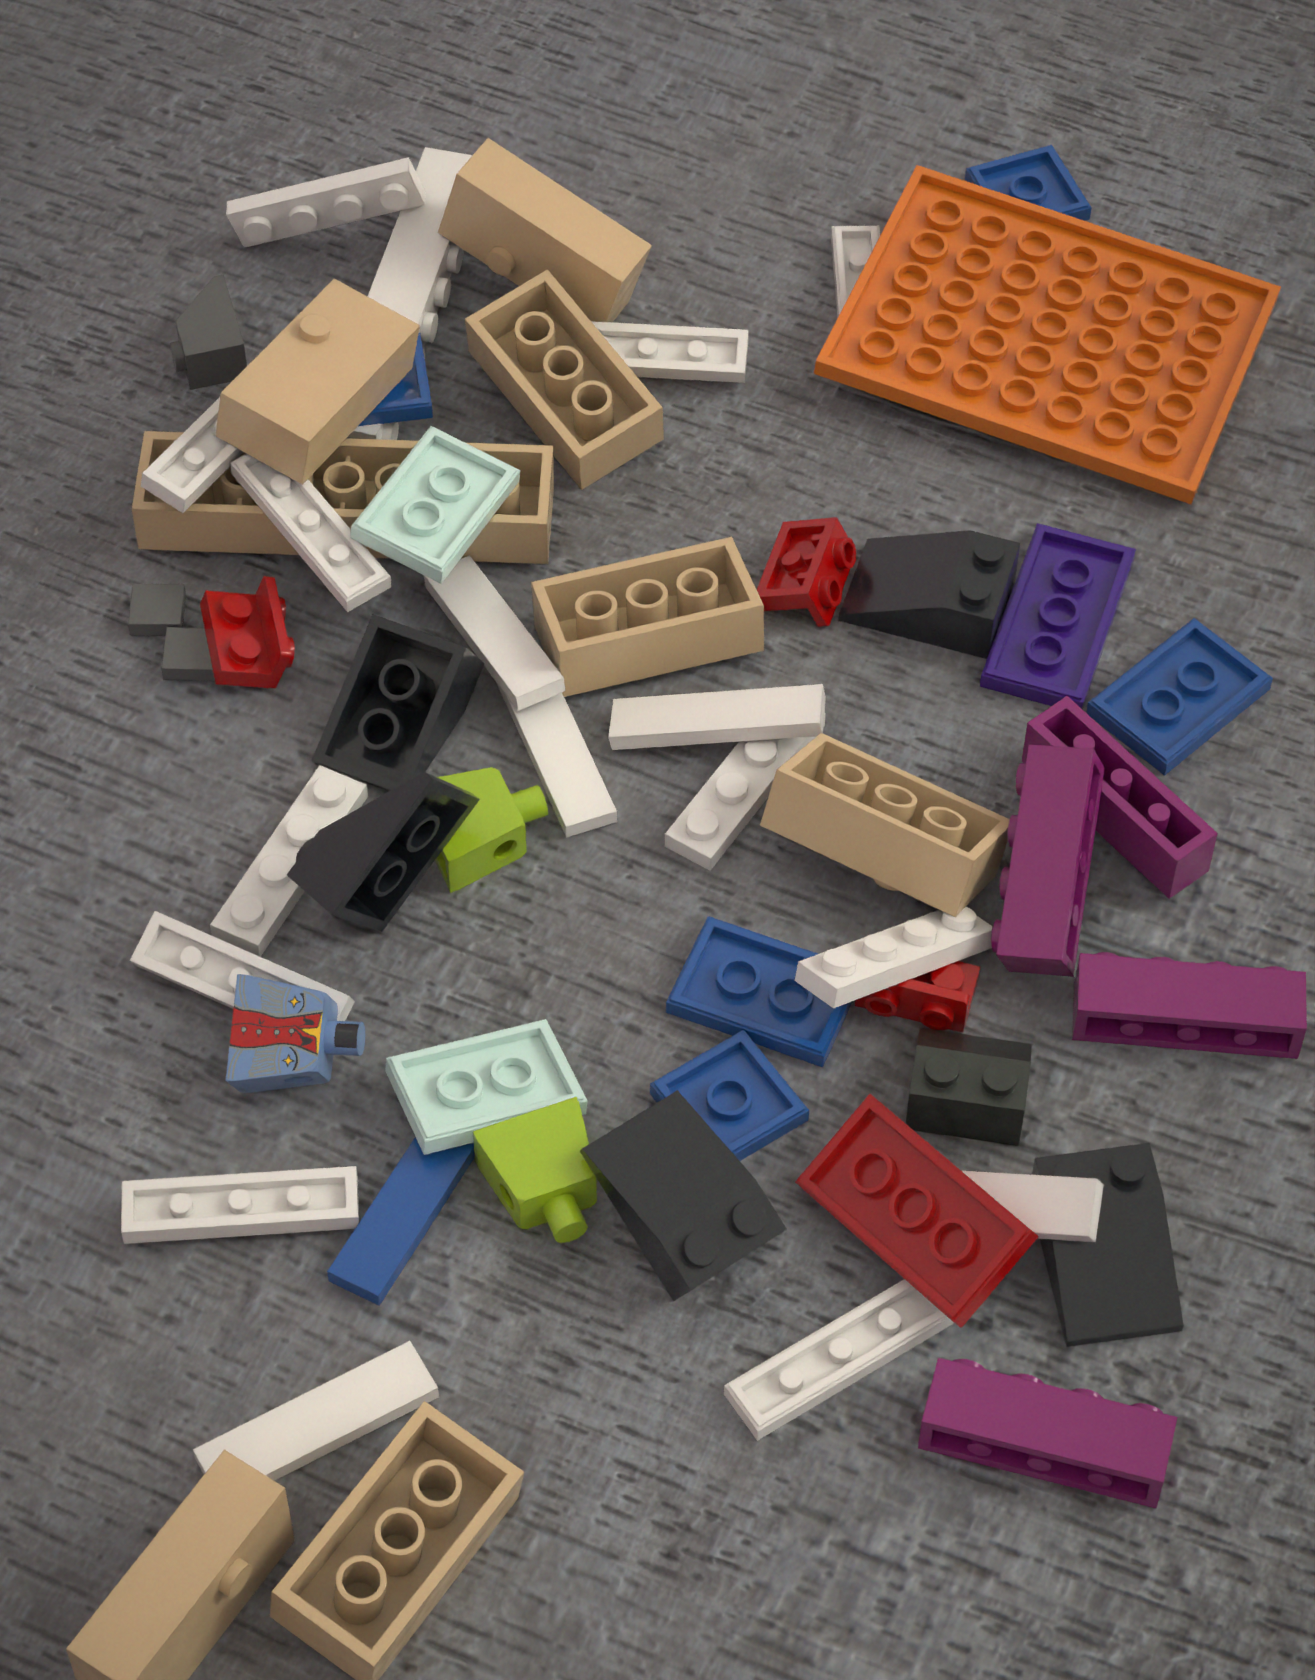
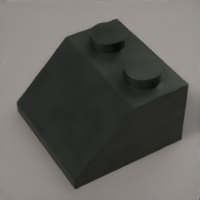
[905,1028,1032,1146]

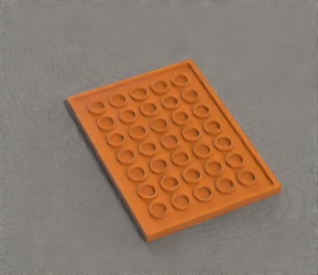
[814,165,1281,505]

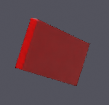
[795,1094,1039,1328]

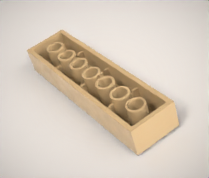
[132,431,554,564]

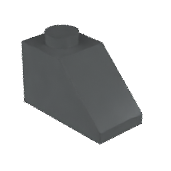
[170,275,247,390]

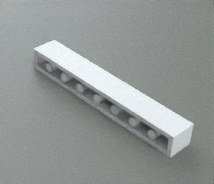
[347,147,472,440]

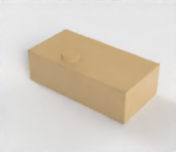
[438,138,652,322]
[465,269,664,490]
[216,279,420,485]
[531,537,764,697]
[760,733,1010,917]
[270,1401,524,1680]
[66,1449,295,1680]

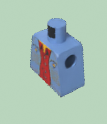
[226,974,365,1093]

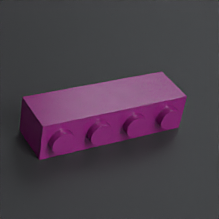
[1022,696,1218,899]
[991,745,1105,977]
[1072,952,1307,1059]
[918,1358,1178,1508]

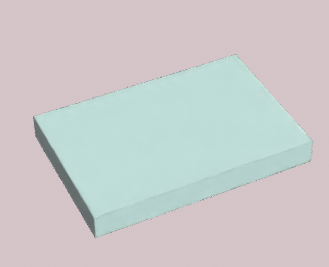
[350,426,521,584]
[385,1019,588,1155]

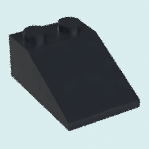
[838,530,1020,659]
[311,614,485,791]
[287,772,480,932]
[580,1090,787,1301]
[1032,1143,1184,1347]

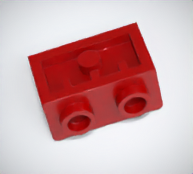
[757,517,856,627]
[200,576,295,689]
[855,961,981,1033]

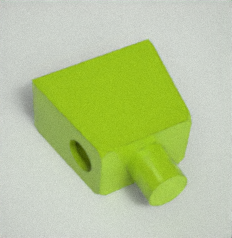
[435,767,548,893]
[473,1096,597,1243]

